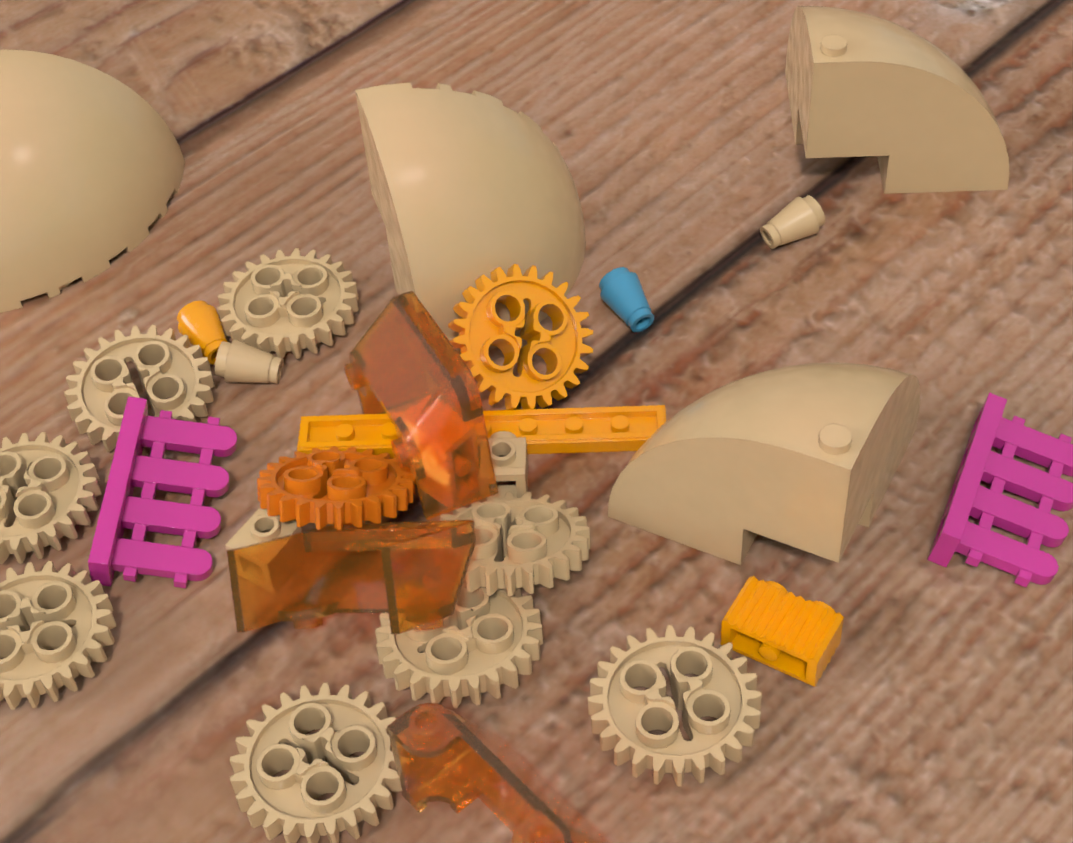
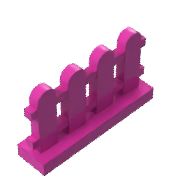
[927,393,1073,587]
[88,396,237,588]

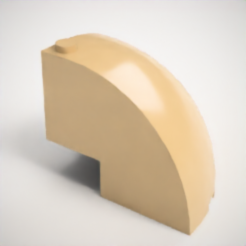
[785,6,1010,194]
[0,49,185,313]
[355,83,586,368]
[608,362,920,565]

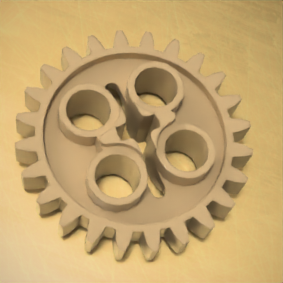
[217,248,359,359]
[64,325,215,455]
[0,432,102,564]
[429,491,590,596]
[0,561,117,710]
[375,577,543,708]
[588,625,762,786]
[230,683,408,843]

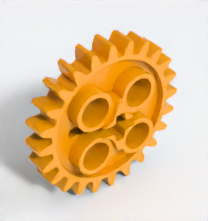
[448,264,593,410]

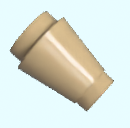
[760,195,825,249]
[215,339,284,384]

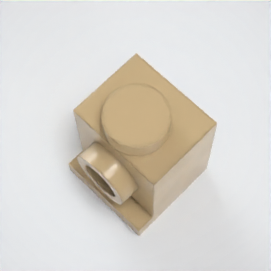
[477,431,528,503]

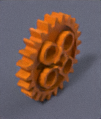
[257,446,415,530]

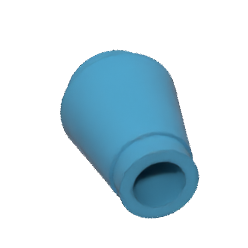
[599,267,654,332]

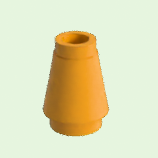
[177,300,228,365]

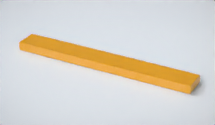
[297,405,666,458]

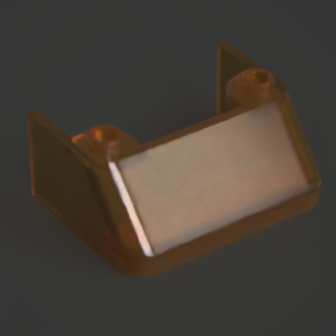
[344,290,498,520]
[227,520,477,634]

